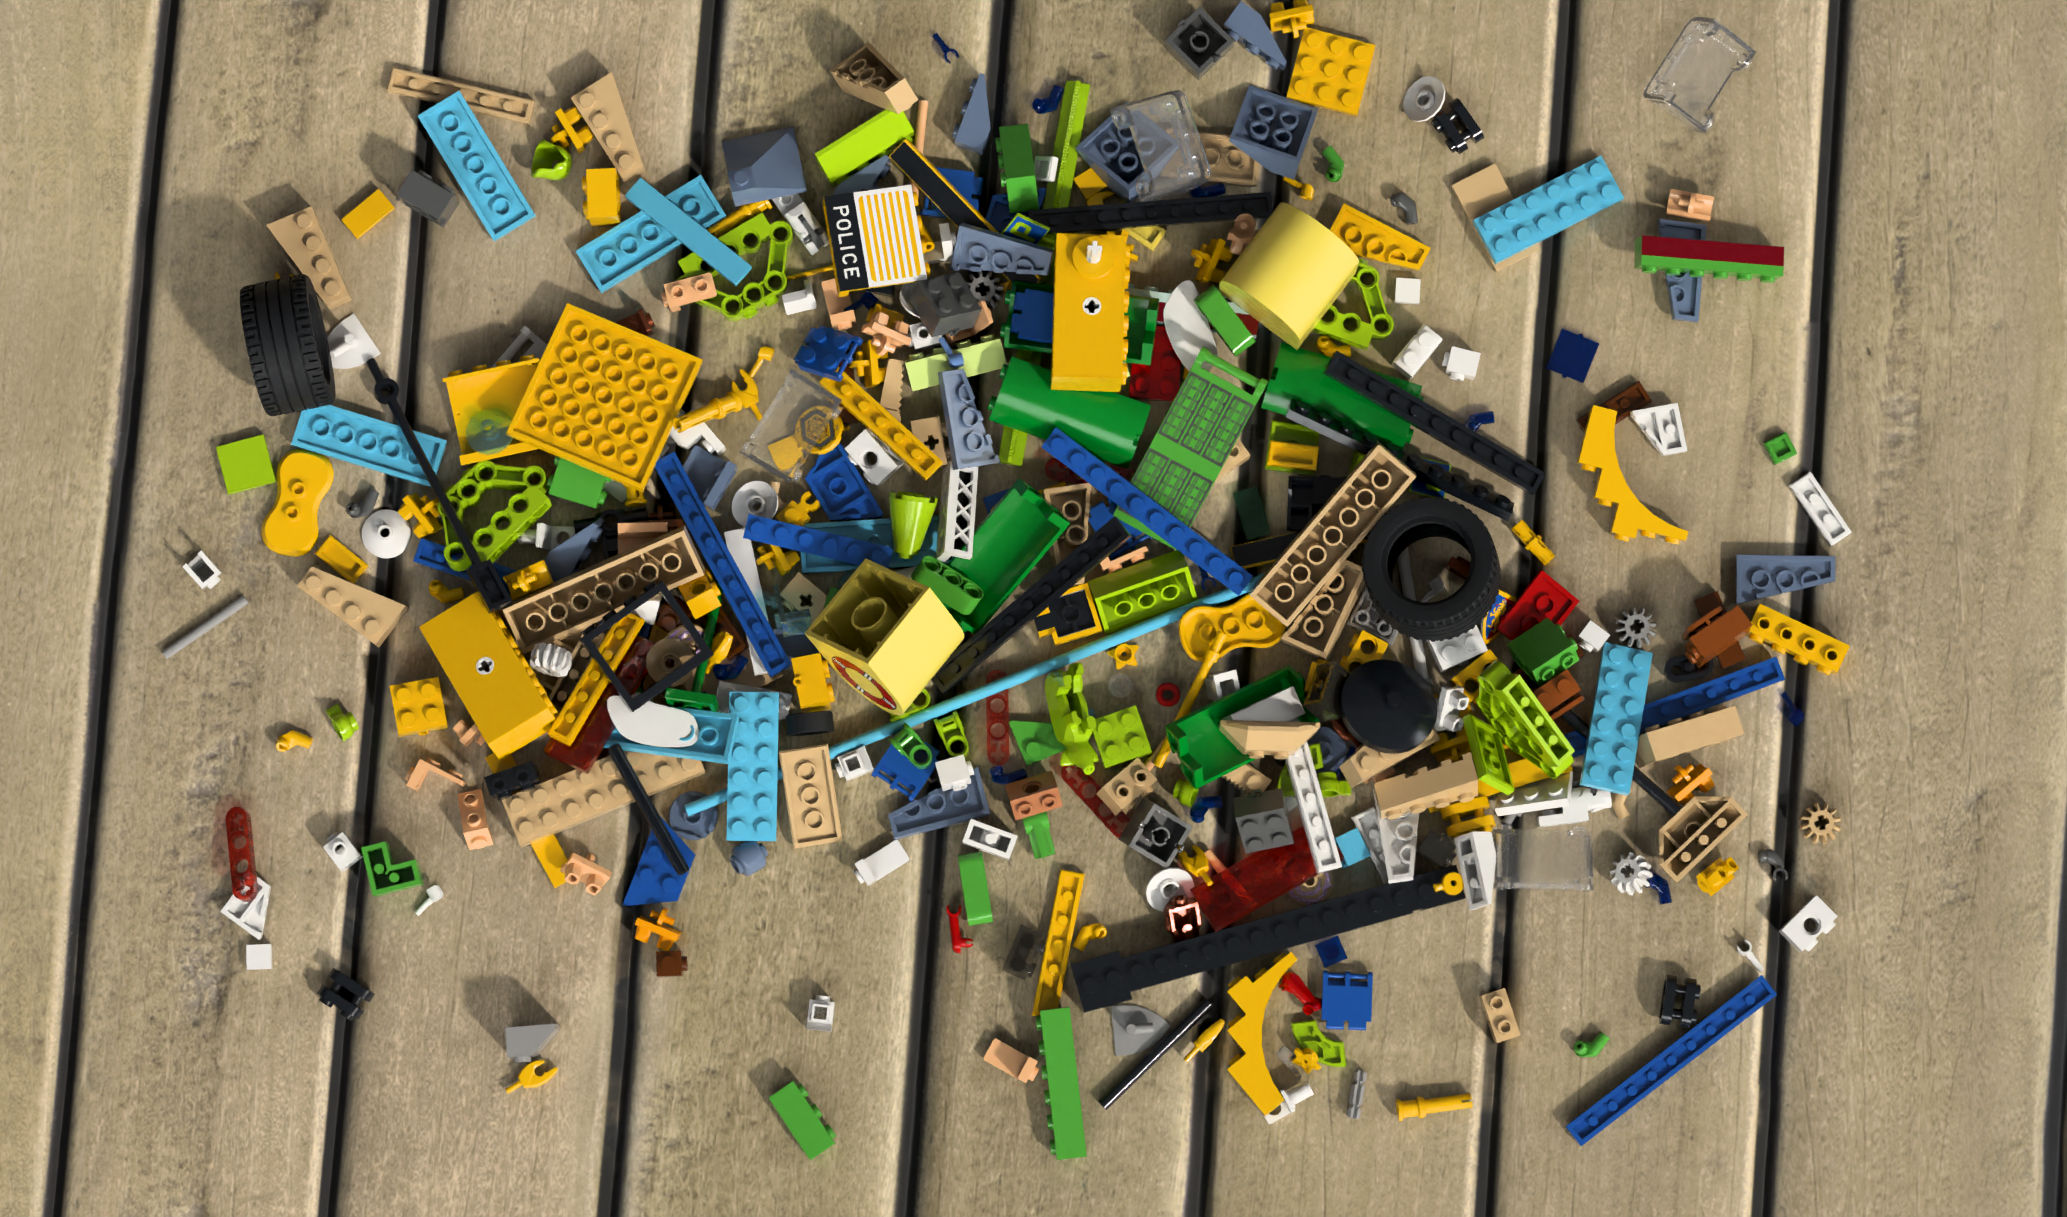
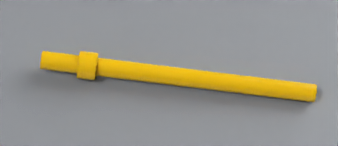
[1153,631,1227,768]

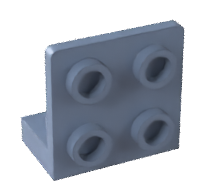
[683,445,738,511]

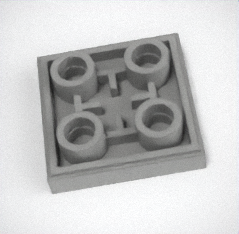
[1347,588,1399,646]

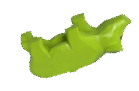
[1045,662,1099,775]

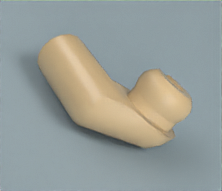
[1611,788,1632,820]

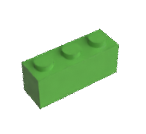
[769,1081,837,1160]

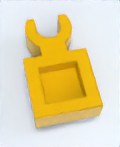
[775,491,820,527]

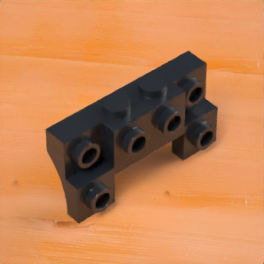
[1287,475,1386,534]

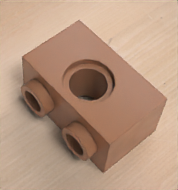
[1005,771,1063,821]

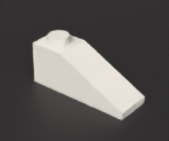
[1222,686,1305,722]
[1454,832,1496,910]

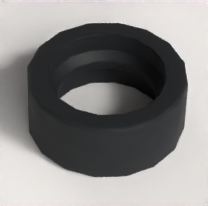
[786,711,834,736]

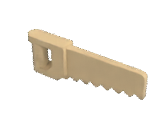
[880,358,905,423]

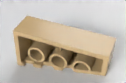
[830,43,918,114]
[571,72,645,184]
[1636,704,1745,768]

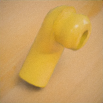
[275,730,313,752]

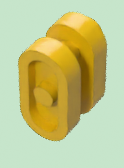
[1440,796,1496,839]

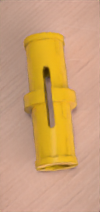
[1511,519,1556,566]

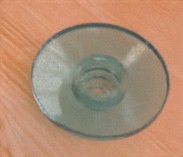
[466,409,513,455]

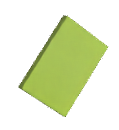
[1463,714,1514,795]

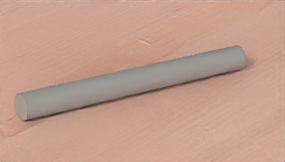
[161,595,249,659]

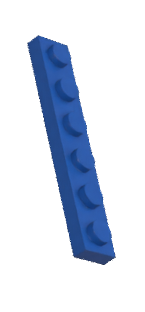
[743,514,893,568]

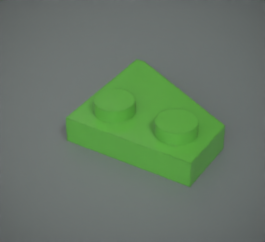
[1009,721,1066,766]

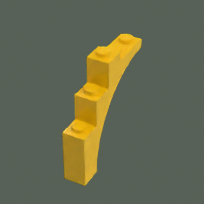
[1576,405,1688,545]
[1227,952,1297,1117]

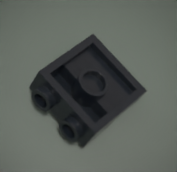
[484,761,540,801]

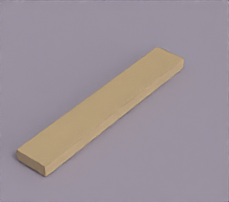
[387,67,535,125]

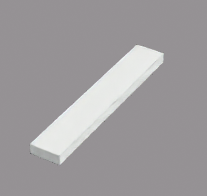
[724,528,769,676]
[1285,742,1342,873]

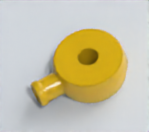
[1433,872,1464,895]

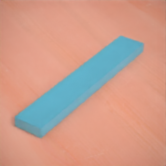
[625,177,752,286]

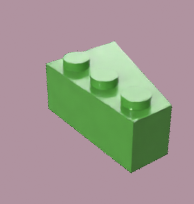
[995,123,1039,213]

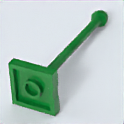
[665,574,723,713]

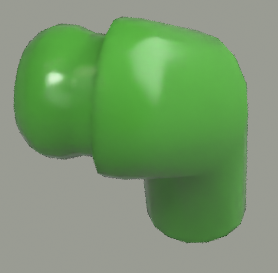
[1322,146,1344,182]
[1573,1032,1610,1057]

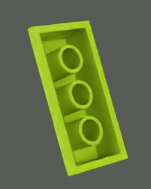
[815,109,915,187]
[1088,550,1198,635]

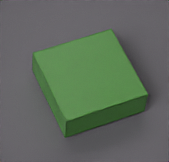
[1763,432,1797,465]

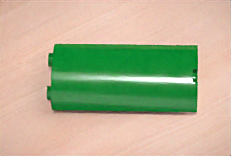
[1000,281,1159,365]
[1261,342,1424,450]
[987,357,1151,469]
[941,478,1070,634]
[1165,665,1320,789]

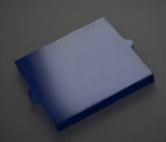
[1546,329,1599,383]

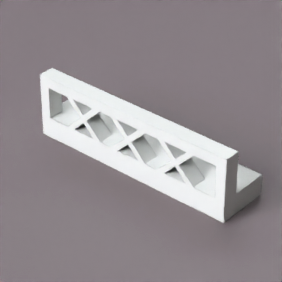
[936,461,978,562]

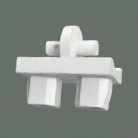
[1434,685,1469,732]

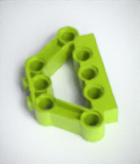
[677,212,794,321]
[1312,257,1394,351]
[438,460,552,572]
[1475,660,1575,779]

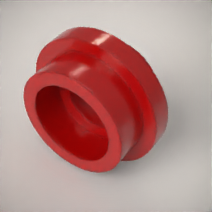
[1156,682,1180,707]

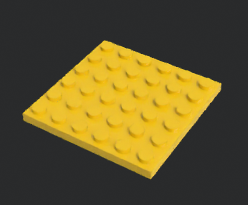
[507,303,703,492]

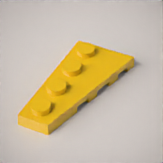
[1330,203,1431,271]

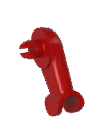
[946,905,973,954]
[1279,972,1322,1015]

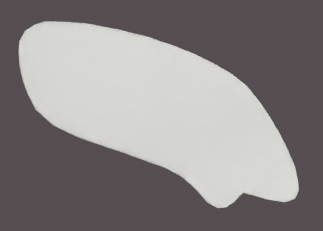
[1163,280,1218,371]
[607,692,699,747]

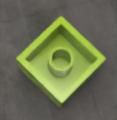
[1092,705,1152,770]

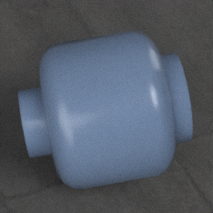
[729,841,768,876]

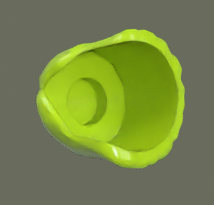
[531,139,572,180]

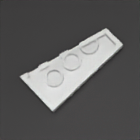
[1373,788,1419,884]

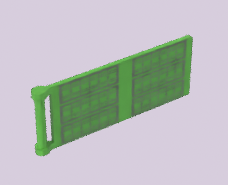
[1113,346,1268,550]

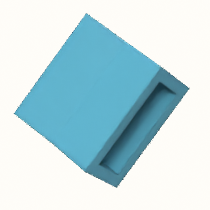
[1334,828,1371,869]

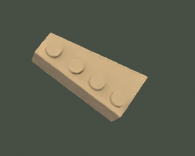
[266,206,352,309]
[1040,483,1092,588]
[1281,560,1365,661]
[297,567,409,647]
[1339,728,1440,788]
[1374,752,1478,820]

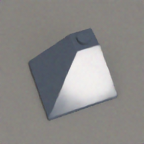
[1229,85,1319,180]
[1076,101,1180,203]
[722,127,807,207]

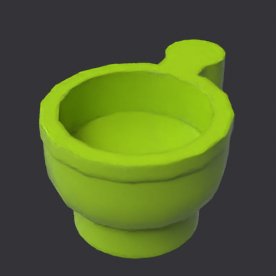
[325,704,359,742]
[1317,772,1351,797]
[1173,779,1200,808]

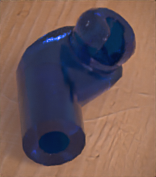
[1032,85,1065,114]
[1188,180,1226,198]
[1464,411,1495,432]
[713,654,749,680]
[990,766,1027,785]
[1190,795,1222,823]
[1643,873,1672,905]

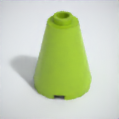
[889,491,938,559]

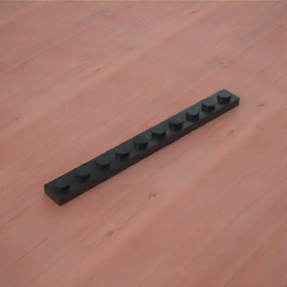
[1028,192,1273,235]
[1323,351,1545,495]
[1285,399,1514,522]
[932,516,1131,694]

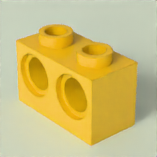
[678,568,721,619]
[1337,630,1389,679]
[1449,649,1499,704]

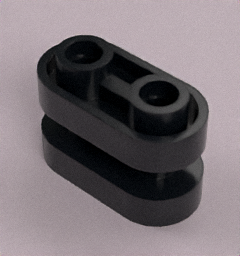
[1431,98,1484,154]
[317,968,375,1021]
[1659,975,1701,1028]

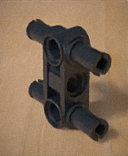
[573,507,649,570]

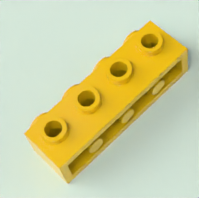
[1748,604,1850,676]

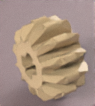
[1799,802,1841,844]

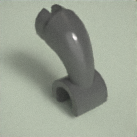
[1758,848,1788,882]

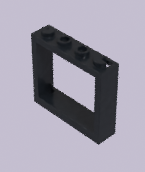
[579,580,714,712]

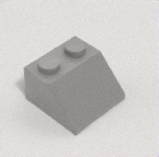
[505,1023,560,1063]

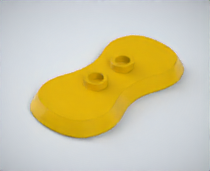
[261,449,334,557]
[1179,593,1286,662]

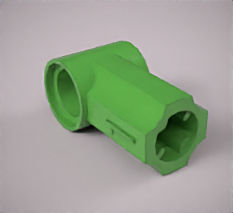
[1022,812,1055,859]

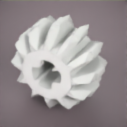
[530,642,572,677]
[1609,852,1653,896]

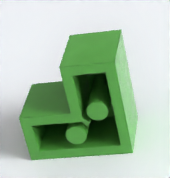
[361,842,424,897]

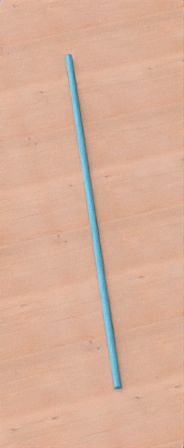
[684,573,1264,816]

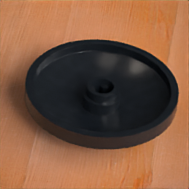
[1339,659,1437,754]

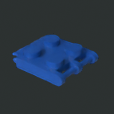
[920,167,983,219]
[1010,289,1054,344]
[793,325,863,382]
[1088,498,1152,561]
[871,738,940,802]
[1321,970,1373,1031]

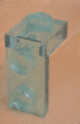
[769,584,812,637]

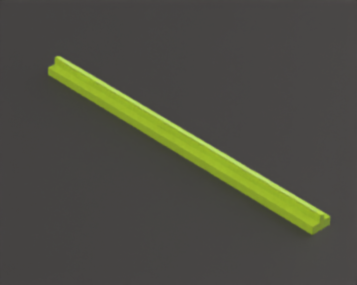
[999,80,1090,467]

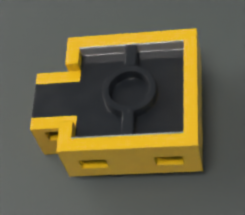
[1034,583,1102,646]

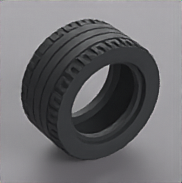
[240,274,336,416]
[1361,497,1501,642]

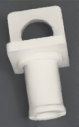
[518,523,576,551]
[1264,1081,1314,1124]

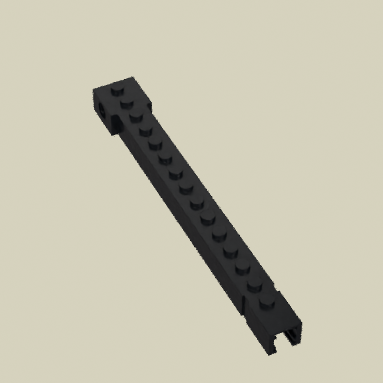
[1071,865,1466,1013]

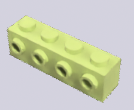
[905,334,1007,391]

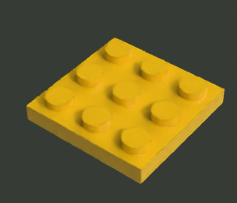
[1286,27,1375,117]

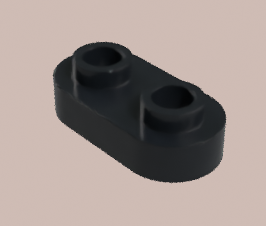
[1664,655,1714,683]

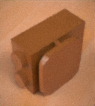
[1682,605,1753,668]
[1531,669,1585,720]

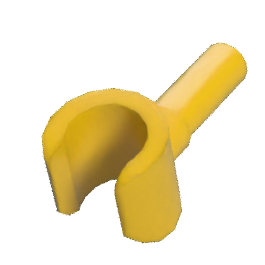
[1283,177,1314,201]
[748,346,775,377]

